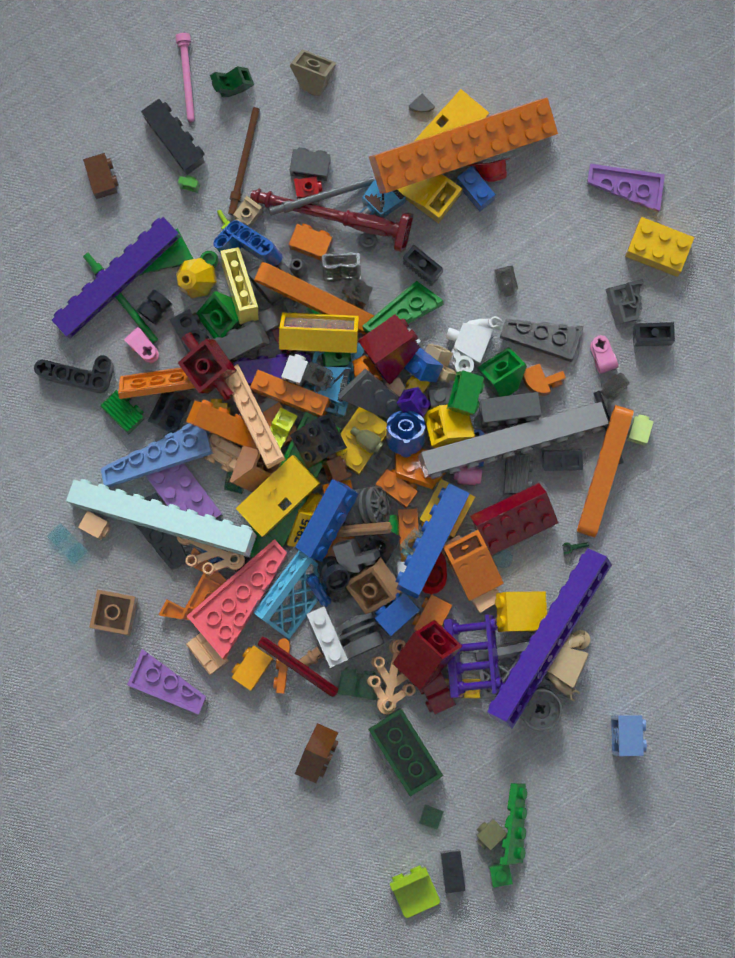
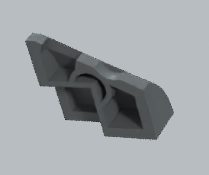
[605,279,644,325]

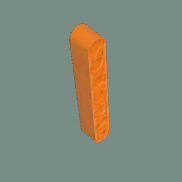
[254,262,374,335]
[577,405,634,538]

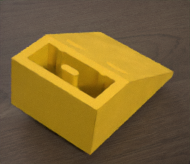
[398,174,462,224]

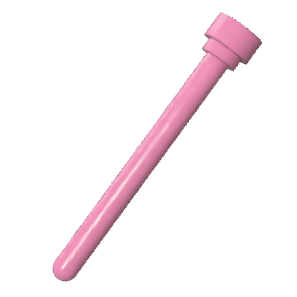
[175,33,195,122]

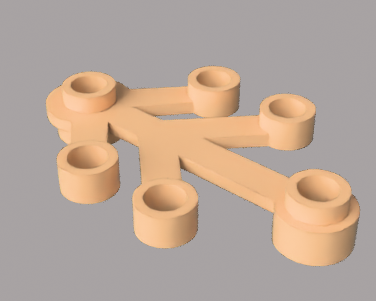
[177,537,245,575]
[367,639,415,715]

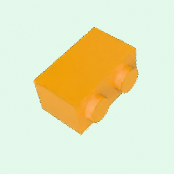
[231,645,273,691]

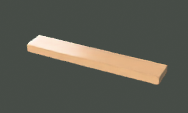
[226,364,286,469]

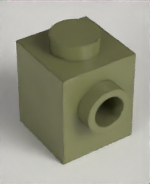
[476,818,507,850]

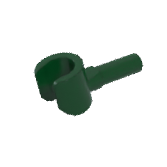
[562,542,589,554]

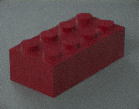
[470,483,559,556]

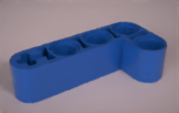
[213,220,283,266]

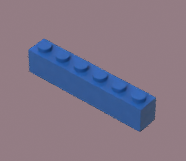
[395,483,470,599]

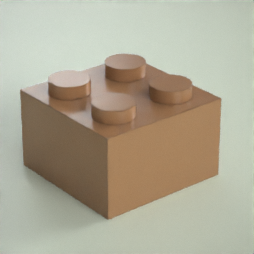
[346,558,401,614]
[89,589,138,636]

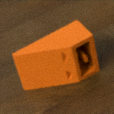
[443,530,504,601]

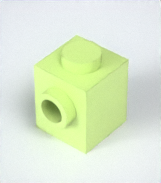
[626,415,654,446]

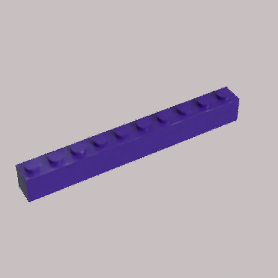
[487,548,612,729]

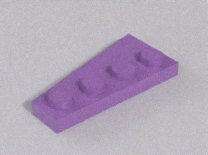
[587,164,665,212]
[127,649,207,715]

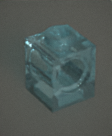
[399,528,423,557]

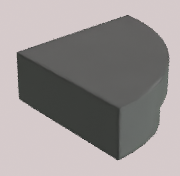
[409,93,435,112]

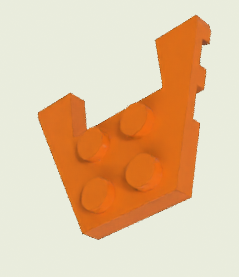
[395,448,446,489]
[158,548,227,620]

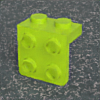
[389,865,440,918]

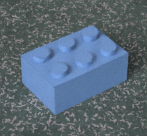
[611,715,647,756]

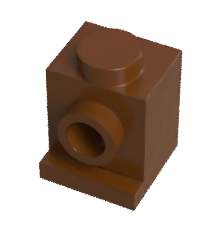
[321,453,352,483]

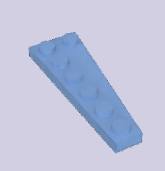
[101,424,213,487]

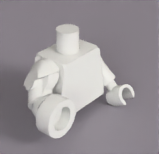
[445,316,502,373]

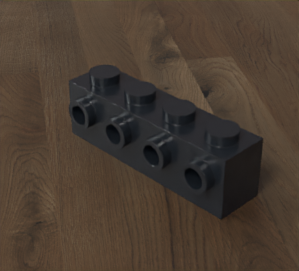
[141,99,205,175]

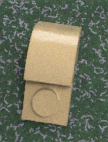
[425,344,456,383]

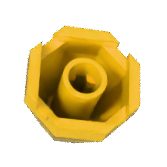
[176,258,217,298]

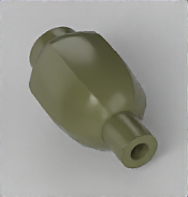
[350,427,384,454]

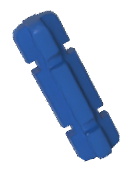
[306,574,331,607]

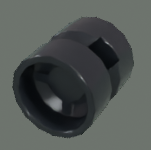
[137,289,173,325]
[317,556,350,592]

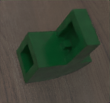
[210,66,254,98]

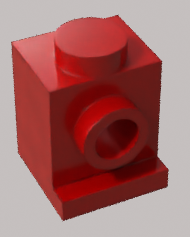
[294,177,323,200]

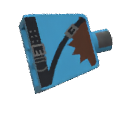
[360,179,406,218]
[305,367,353,407]

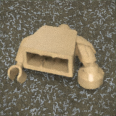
[548,630,590,701]

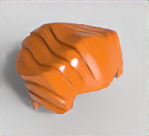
[352,355,383,381]

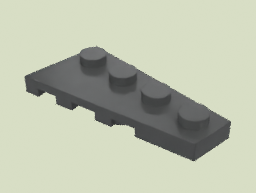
[338,369,404,419]

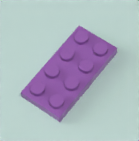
[146,463,222,519]

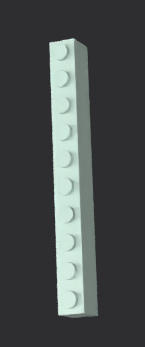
[66,479,256,557]

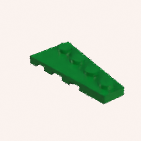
[362,281,444,334]

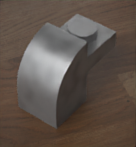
[254,305,290,335]
[333,538,381,572]

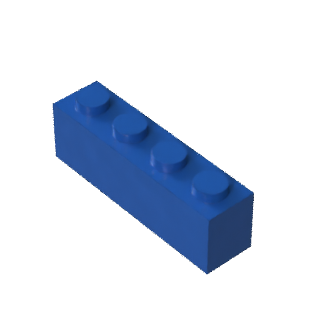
[295,479,359,561]

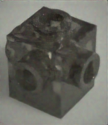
[341,278,373,310]

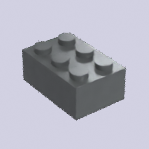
[479,392,541,431]

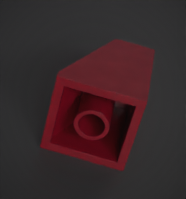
[358,314,420,385]
[392,620,462,690]

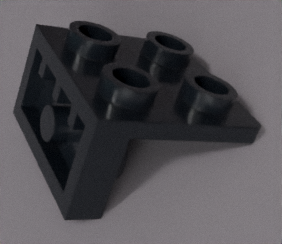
[290,414,347,468]

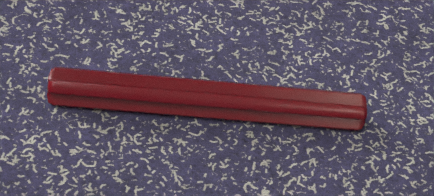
[258,637,339,697]

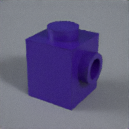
[397,387,430,417]

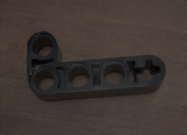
[34,355,114,393]

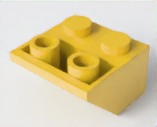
[424,405,475,448]

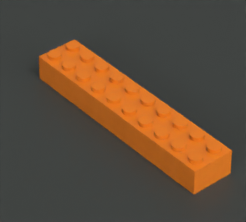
[369,97,558,194]

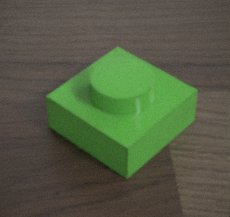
[178,175,200,193]

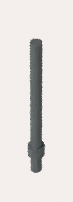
[268,177,374,216]

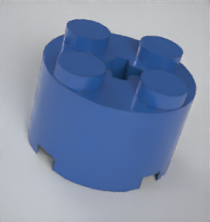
[386,411,425,457]

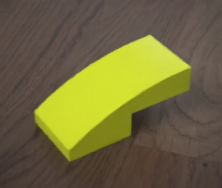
[270,407,298,449]

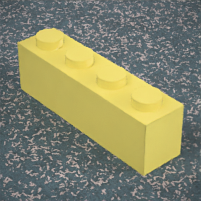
[221,247,259,324]

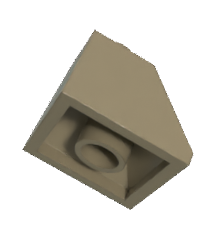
[290,49,336,96]

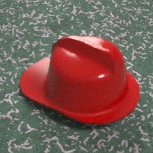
[466,157,510,182]
[422,552,447,594]

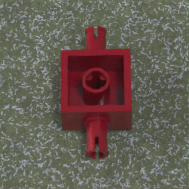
[178,332,236,401]

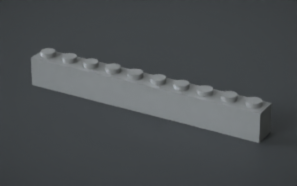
[418,402,609,479]

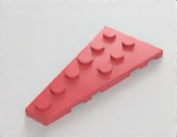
[187,539,288,660]

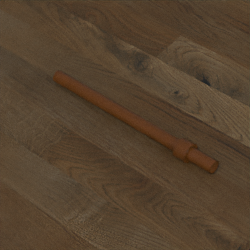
[228,107,260,216]

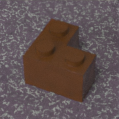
[295,723,339,783]

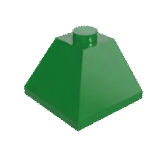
[196,291,243,339]
[477,347,527,397]

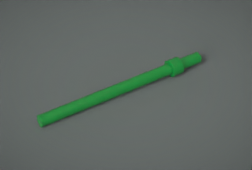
[83,252,159,344]

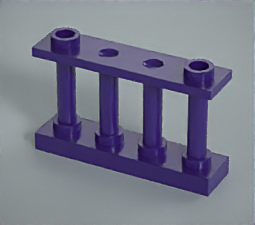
[444,615,503,698]

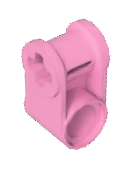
[124,327,159,363]
[590,335,618,374]

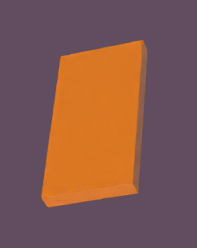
[118,367,195,399]

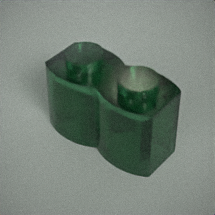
[338,668,379,700]

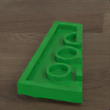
[139,228,193,276]
[500,783,528,865]

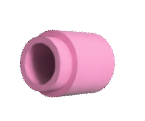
[454,467,482,486]

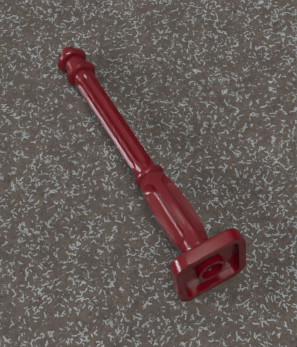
[250,188,414,252]

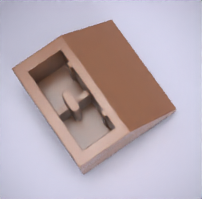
[229,446,281,492]

